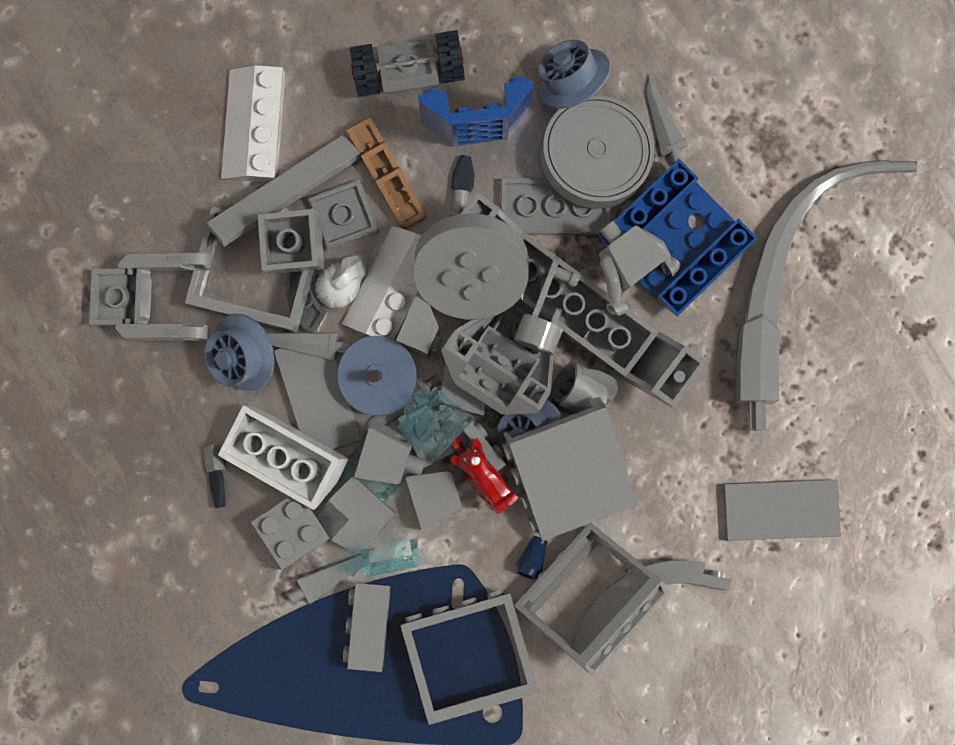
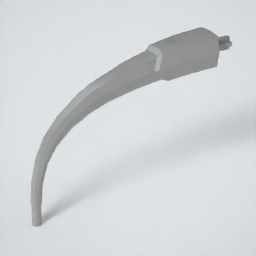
[735,160,917,431]

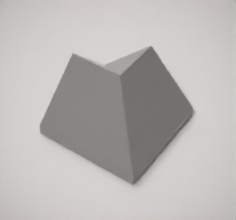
[317,475,395,555]

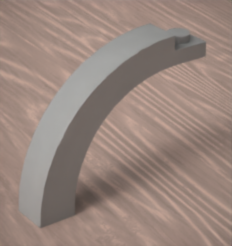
[572,560,731,654]

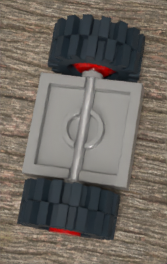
[350,30,465,97]

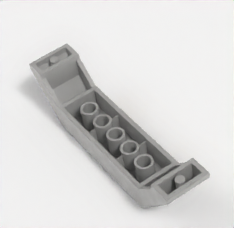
[461,192,708,409]

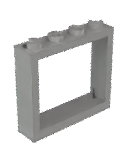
[185,205,323,333]
[514,523,669,676]
[400,590,539,725]

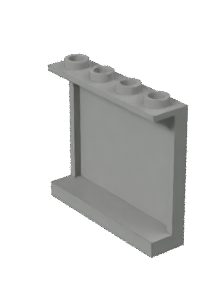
[502,397,638,541]

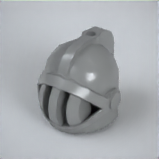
[551,361,618,415]

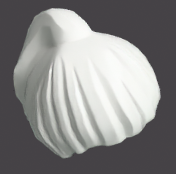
[314,255,369,308]

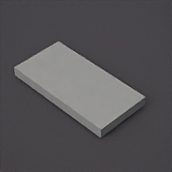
[500,178,612,235]
[274,348,362,450]
[724,480,841,541]

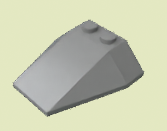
[441,302,554,415]

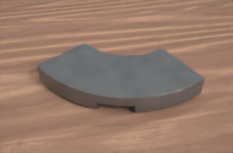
[286,271,328,333]

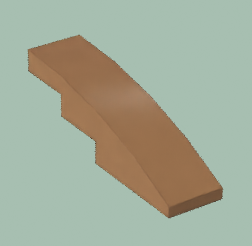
[346,116,426,229]

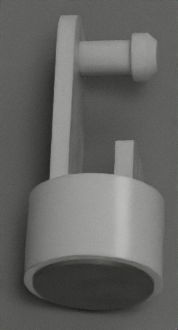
[514,257,580,355]

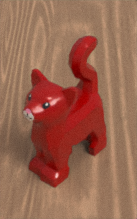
[445,433,519,514]

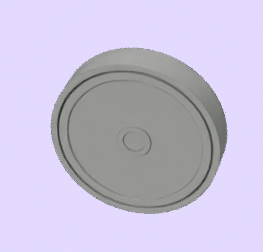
[540,95,654,209]
[413,214,529,319]

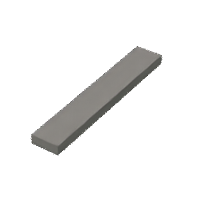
[207,134,361,247]

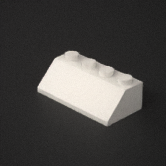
[221,66,285,183]
[342,226,421,340]
[218,405,349,510]

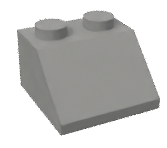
[396,290,442,359]

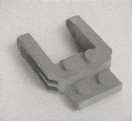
[89,253,211,341]

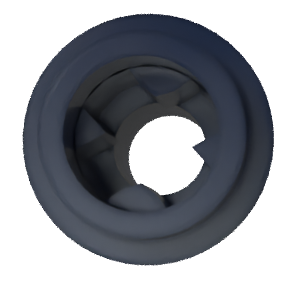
[515,536,548,580]

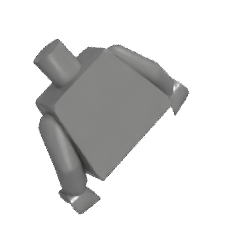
[599,221,680,316]

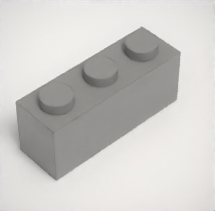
[343,583,391,672]

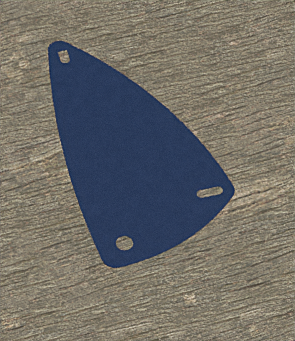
[182,564,523,745]

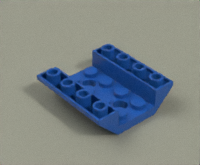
[418,76,533,147]
[598,159,758,317]

